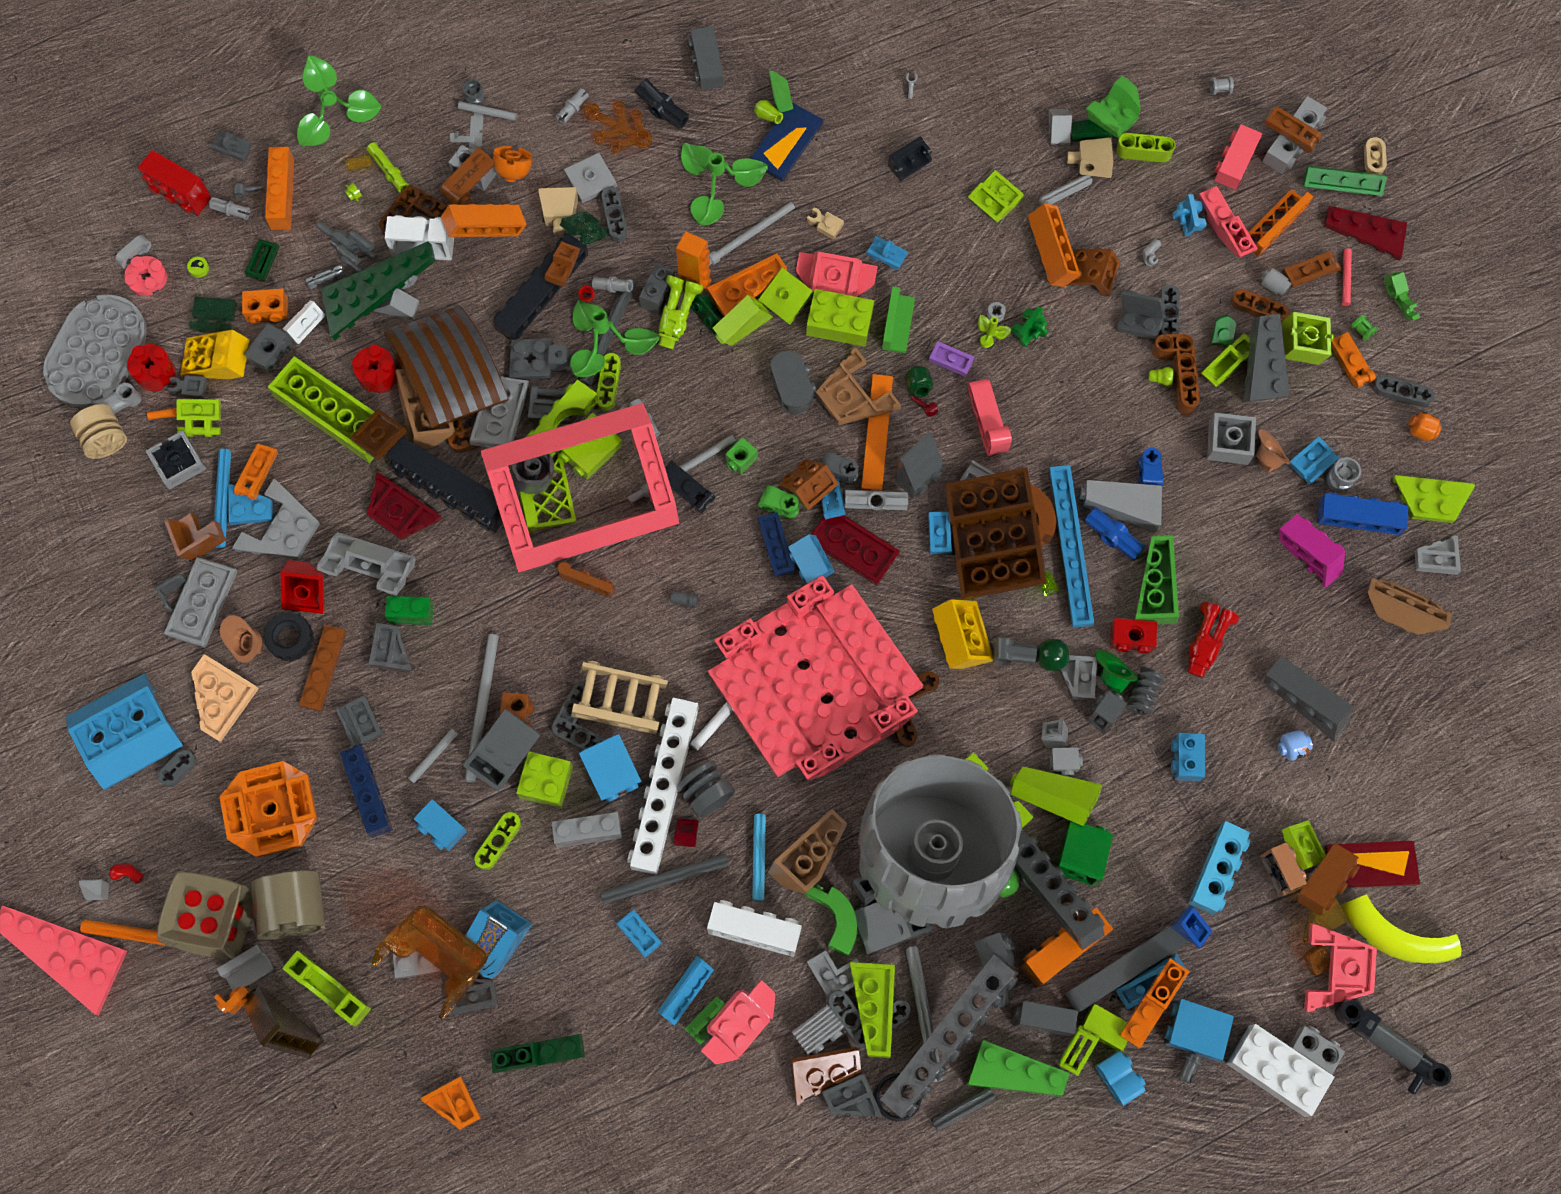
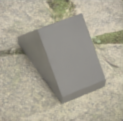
[1048,109,1072,145]
[374,288,419,320]

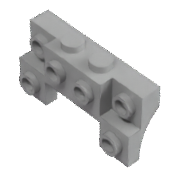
[317,532,416,595]

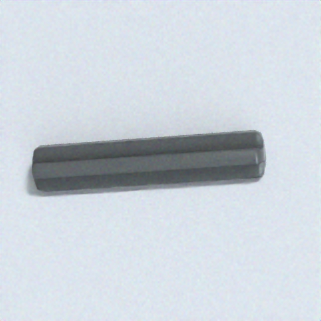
[932,1088,995,1130]

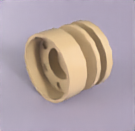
[70,404,127,459]

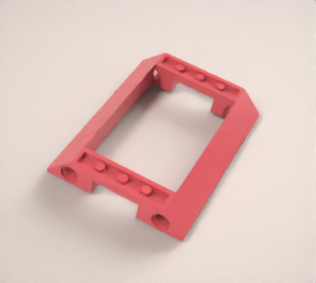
[480,403,679,573]

